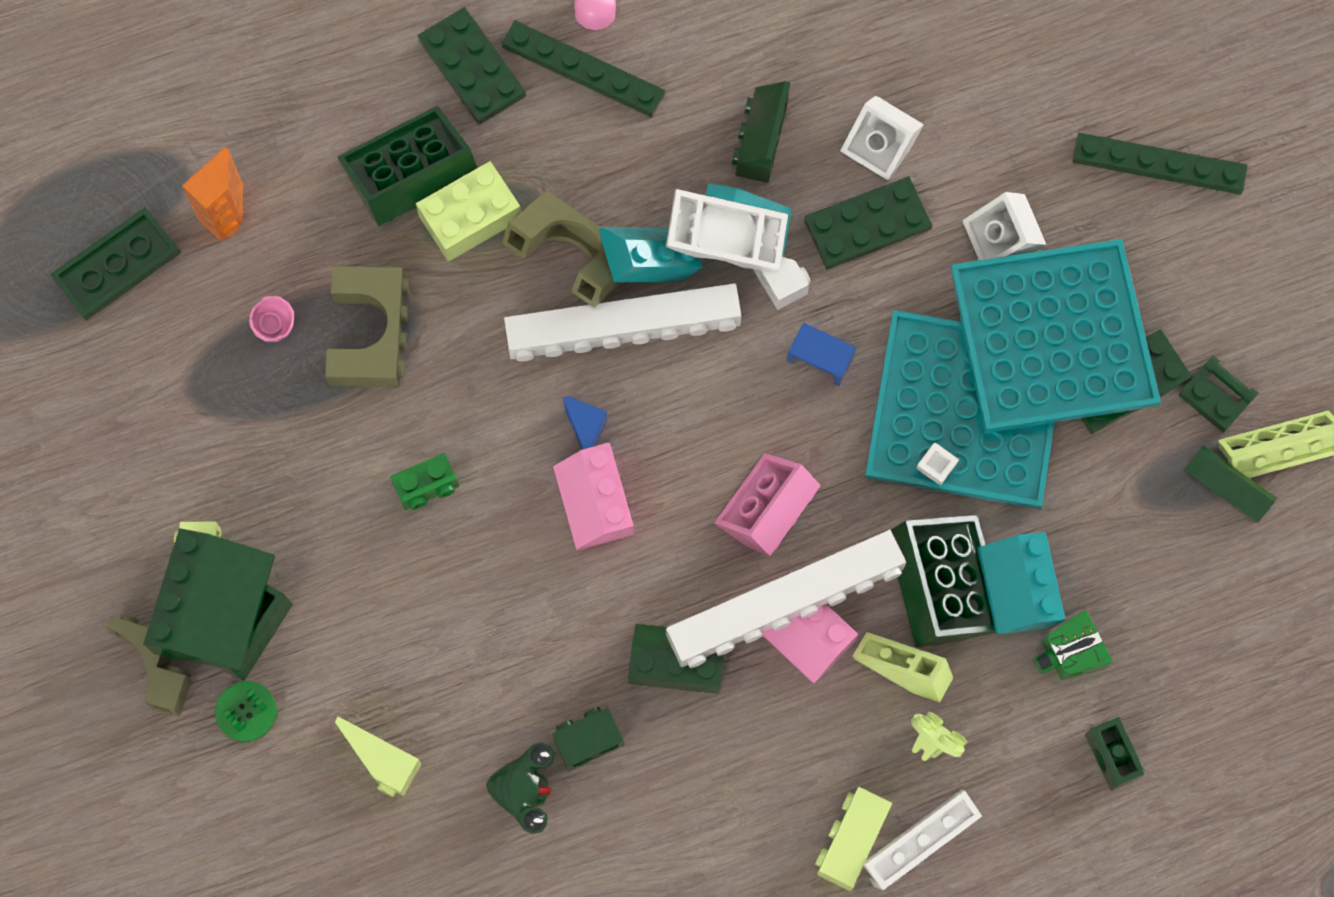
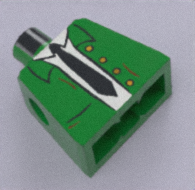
[1033,610,1113,680]

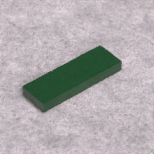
[1184,446,1277,523]

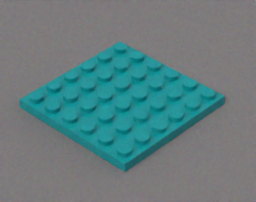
[950,239,1161,433]
[864,310,1055,510]

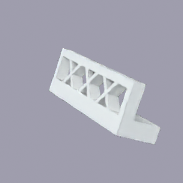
[862,790,982,890]

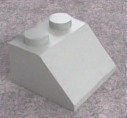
[840,96,924,180]
[962,192,1046,260]

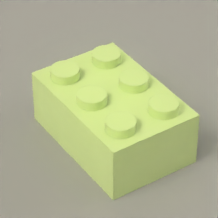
[416,161,521,262]

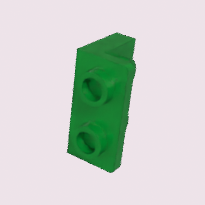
[390,453,459,510]

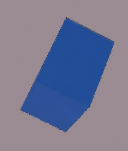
[563,396,607,450]

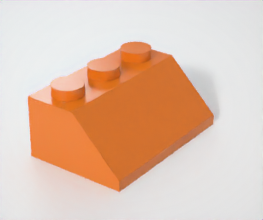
[182,147,244,242]

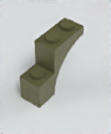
[106,615,191,716]

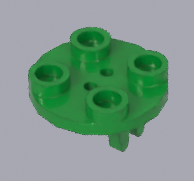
[215,681,278,743]

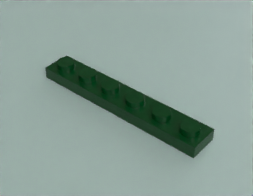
[502,20,665,118]
[1072,132,1247,195]

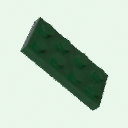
[417,7,526,125]
[804,176,933,270]
[50,207,181,321]
[1081,329,1192,435]

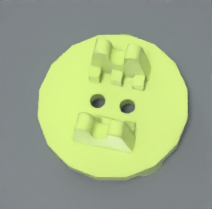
[911,712,967,761]

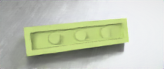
[1218,410,1334,478]

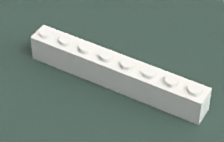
[504,283,742,361]
[666,530,906,668]

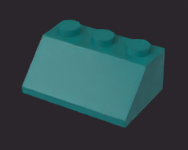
[598,227,702,282]
[977,532,1065,635]

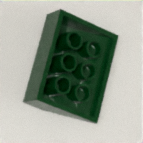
[337,106,478,227]
[891,515,996,647]
[143,528,275,672]

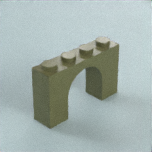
[501,191,622,308]
[325,266,410,387]

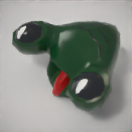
[486,742,555,834]

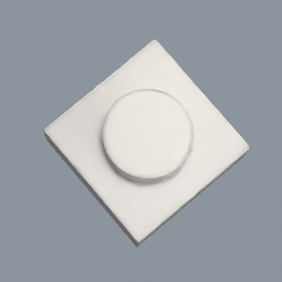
[916,443,959,486]

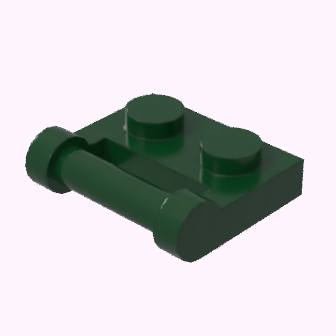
[1178,355,1259,433]

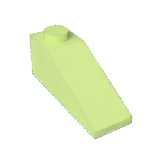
[853,632,953,703]
[335,717,421,797]

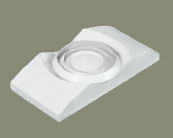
[666,189,788,272]

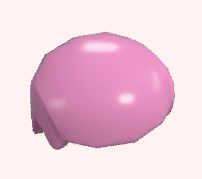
[574,0,616,30]
[249,296,294,342]

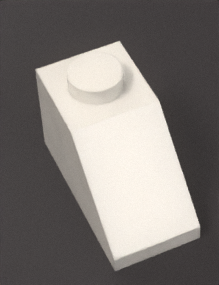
[753,257,811,310]

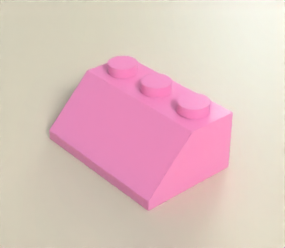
[553,442,634,551]
[714,453,821,556]
[762,572,858,684]

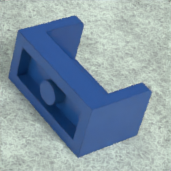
[787,323,856,386]

